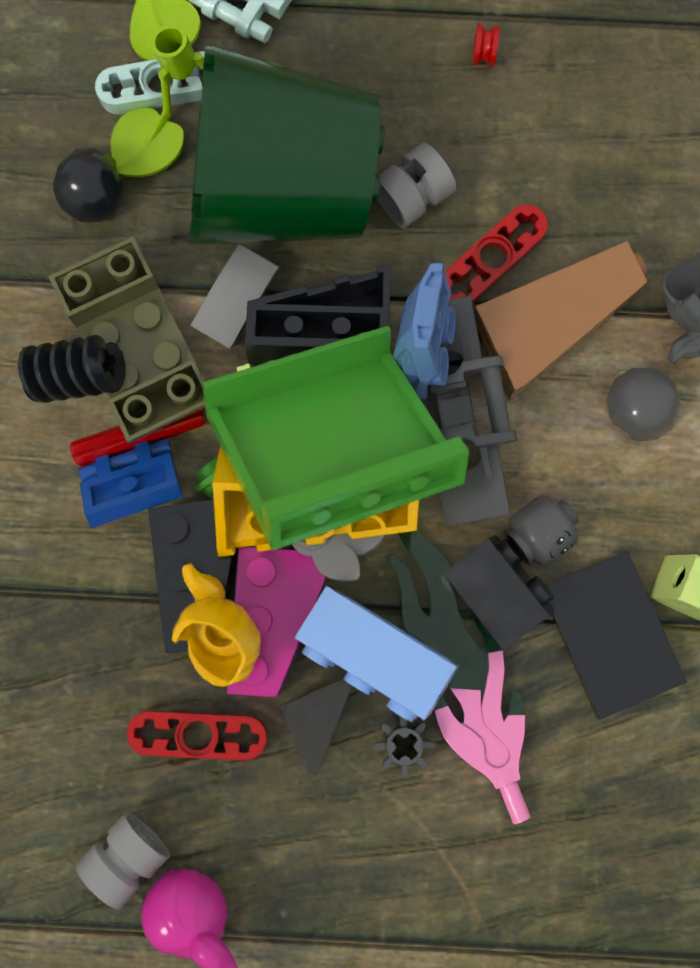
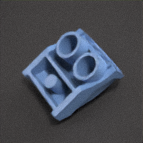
[393,263,456,399]

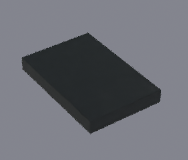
[546,551,687,720]

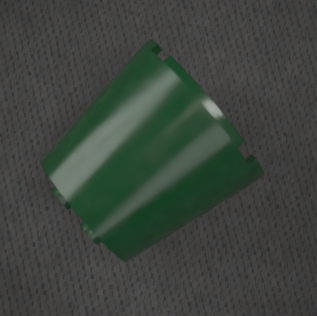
[189,46,385,245]

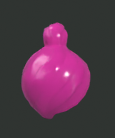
[141,868,238,968]

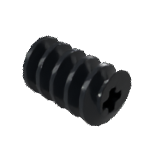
[18,334,126,403]

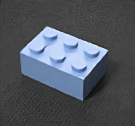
[295,586,460,722]

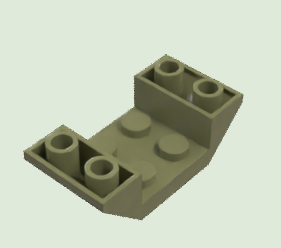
[48,236,205,444]

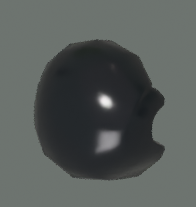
[53,148,124,223]

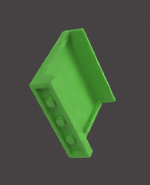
[202,326,469,551]

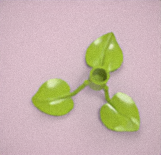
[110,0,280,178]

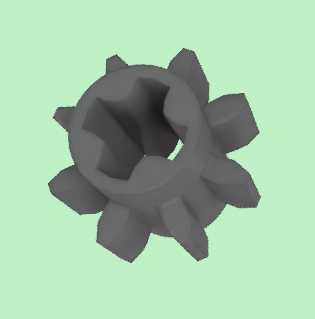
[374,716,435,777]

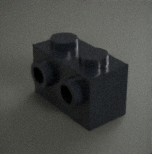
[443,535,555,650]

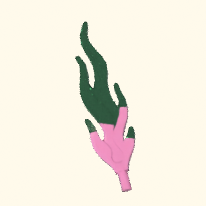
[387,530,531,824]

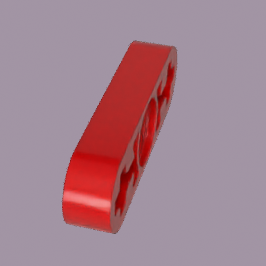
[446,205,548,304]
[127,710,268,761]

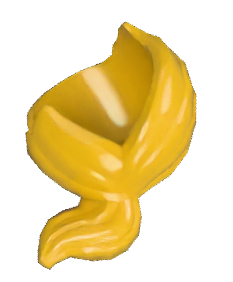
[172,563,261,687]

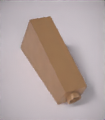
[474,241,648,400]

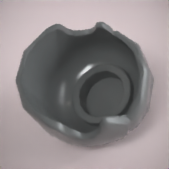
[607,368,680,441]

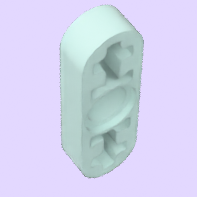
[95,51,205,115]

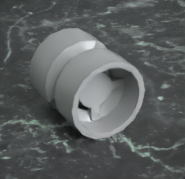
[377,142,457,229]
[75,812,171,910]

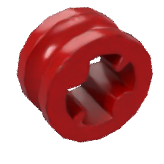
[472,24,500,68]

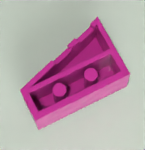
[227,547,327,697]

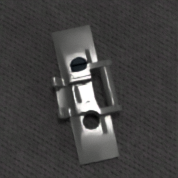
[420,296,518,527]

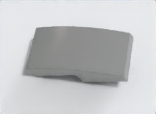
[190,243,280,349]

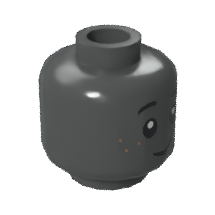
[506,495,579,566]

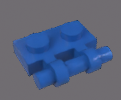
[78,438,183,528]

